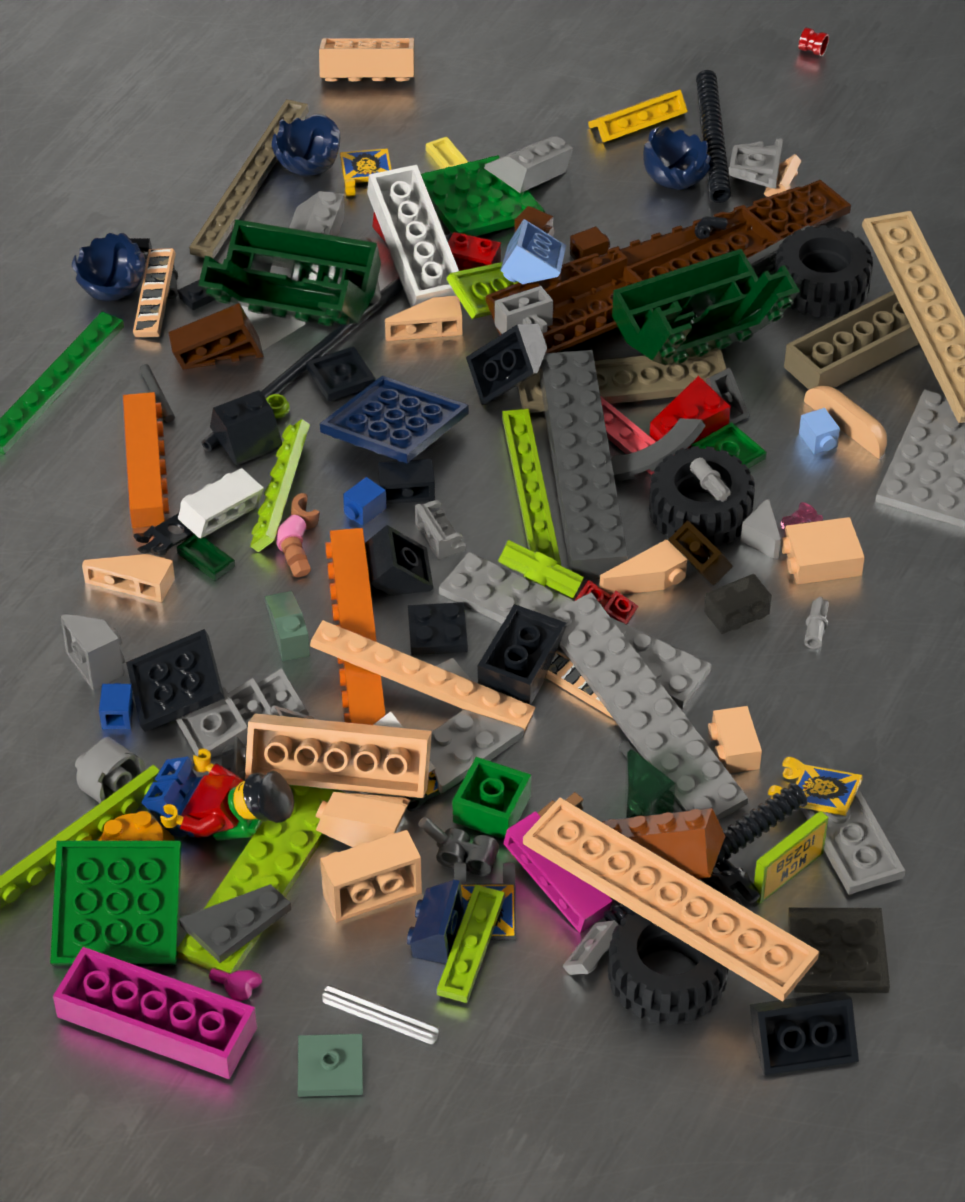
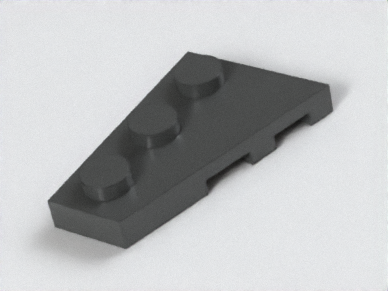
[179,884,291,963]

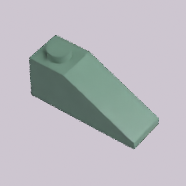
[265,591,310,662]

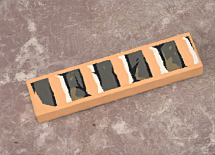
[133,248,176,337]
[545,651,613,718]

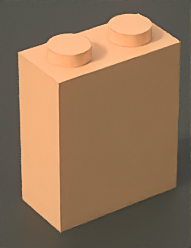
[780,517,865,585]

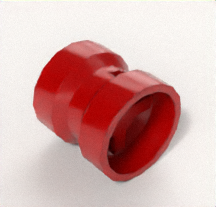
[798,27,829,56]

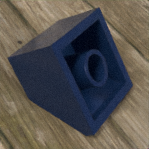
[407,880,464,964]

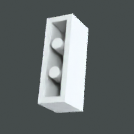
[178,468,264,539]

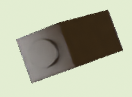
[668,520,733,586]

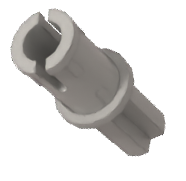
[690,458,730,502]
[804,597,829,649]

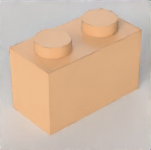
[708,706,762,774]

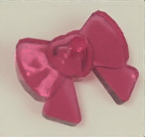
[781,502,823,530]

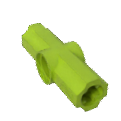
[497,540,584,599]

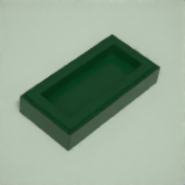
[177,534,235,581]

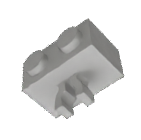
[495,286,553,334]

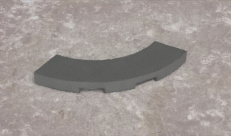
[611,418,705,481]

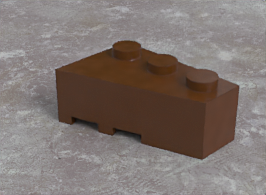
[168,303,264,370]

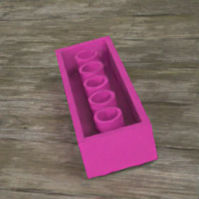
[53,947,257,1079]

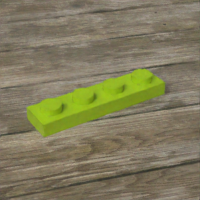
[437,884,505,1003]

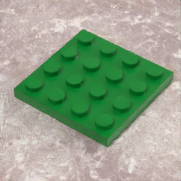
[421,155,545,236]
[50,841,182,966]

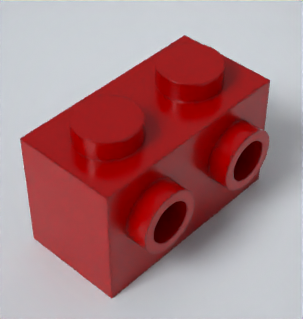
[448,232,501,271]

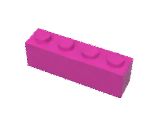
[503,811,613,934]

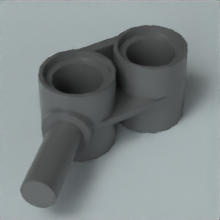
[418,817,500,876]

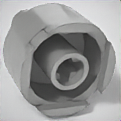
[75,737,146,803]

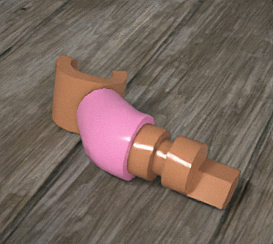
[276,493,320,578]

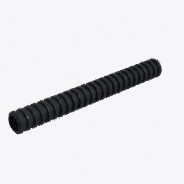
[696,70,731,203]
[604,782,807,925]

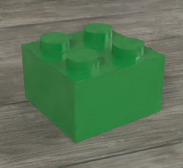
[452,757,531,839]

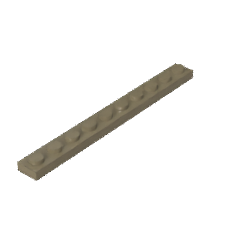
[189,99,309,259]

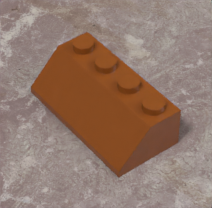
[602,808,725,879]

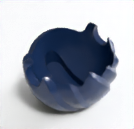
[272,114,340,176]
[643,127,711,190]
[72,233,146,301]

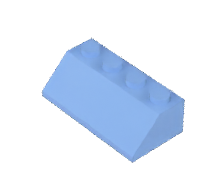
[501,219,566,284]

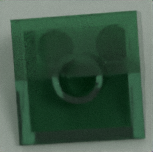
[625,749,676,818]

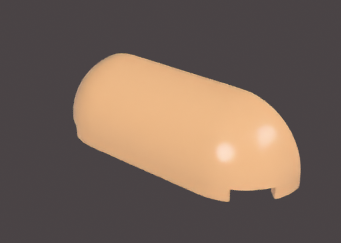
[804,386,887,459]

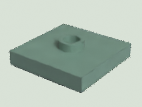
[298,1034,363,1097]

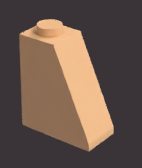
[315,792,410,847]

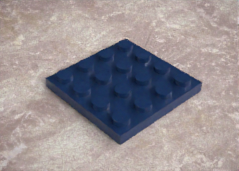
[320,375,469,463]

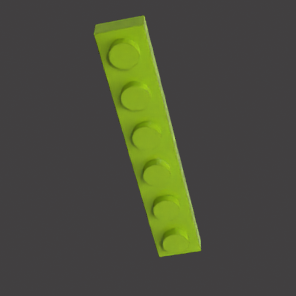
[250,419,310,552]

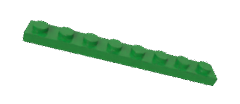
[0,312,124,455]

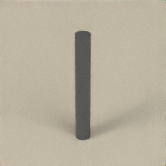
[140,364,175,423]

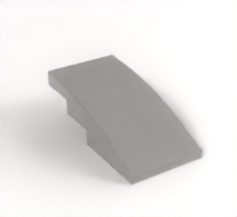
[176,668,309,758]

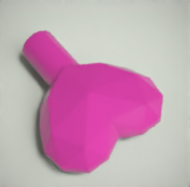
[209,968,262,1001]

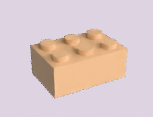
[320,830,422,923]

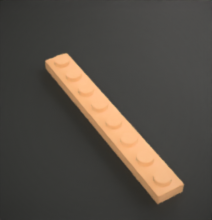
[310,620,536,733]

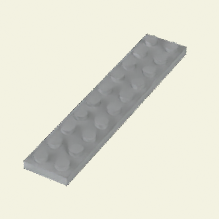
[439,552,711,709]
[547,593,748,820]

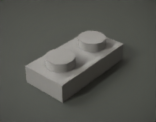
[563,920,618,975]

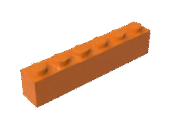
[123,392,169,528]

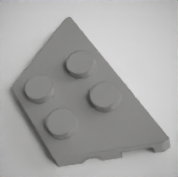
[729,139,783,189]
[430,710,524,794]

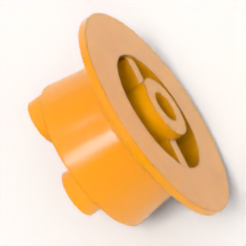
[98,811,175,841]

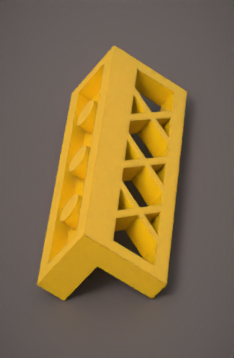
[588,89,688,142]

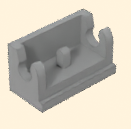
[415,500,466,560]

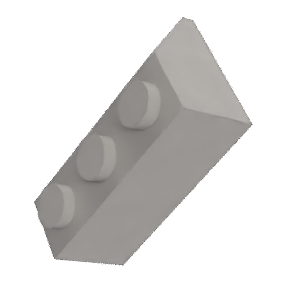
[484,136,573,193]
[289,191,345,236]

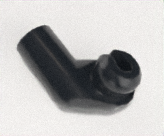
[695,216,727,239]

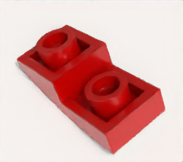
[574,580,639,625]

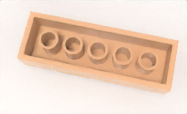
[245,713,432,798]

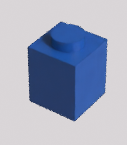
[343,477,386,526]
[99,683,134,729]

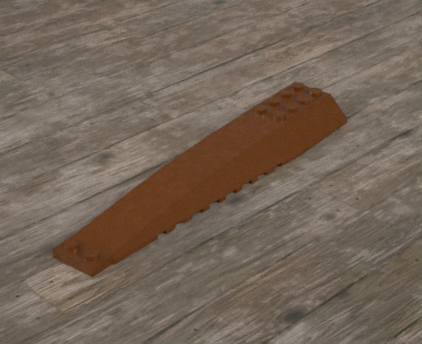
[485,180,851,353]

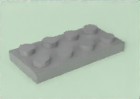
[801,788,905,895]

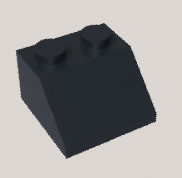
[210,390,282,466]
[365,525,434,595]

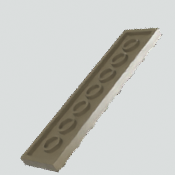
[517,348,726,413]

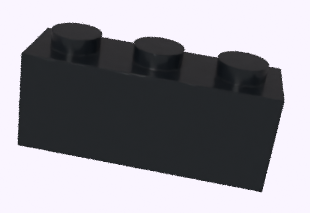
[466,324,547,405]
[750,991,859,1075]

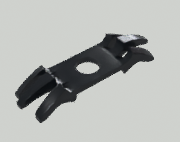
[133,511,194,555]

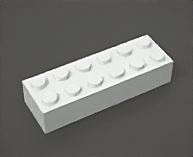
[367,165,461,307]

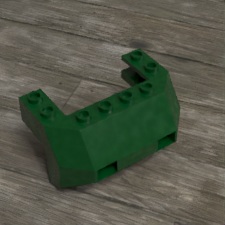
[198,219,381,327]
[612,249,800,366]

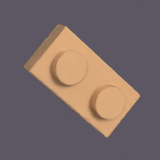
[764,154,802,197]

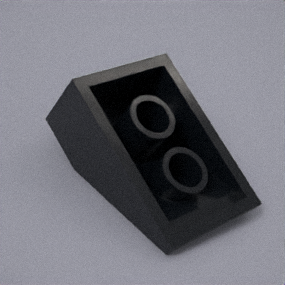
[477,604,566,705]

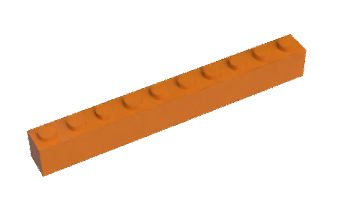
[325,528,386,725]

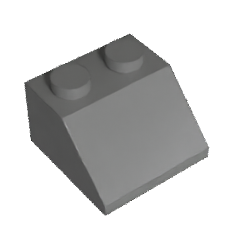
[60,614,125,690]

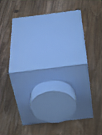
[799,408,840,455]

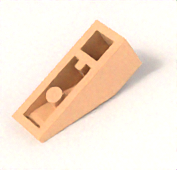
[385,296,462,341]
[600,539,687,596]
[82,554,175,603]

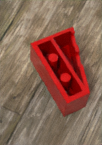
[649,376,731,455]

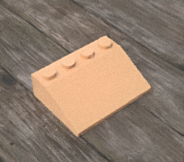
[319,38,414,81]

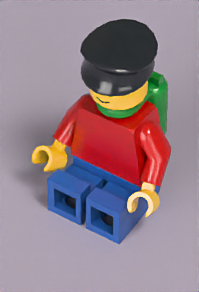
[141,749,294,841]

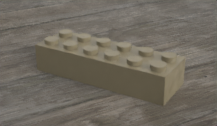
[784,290,919,389]

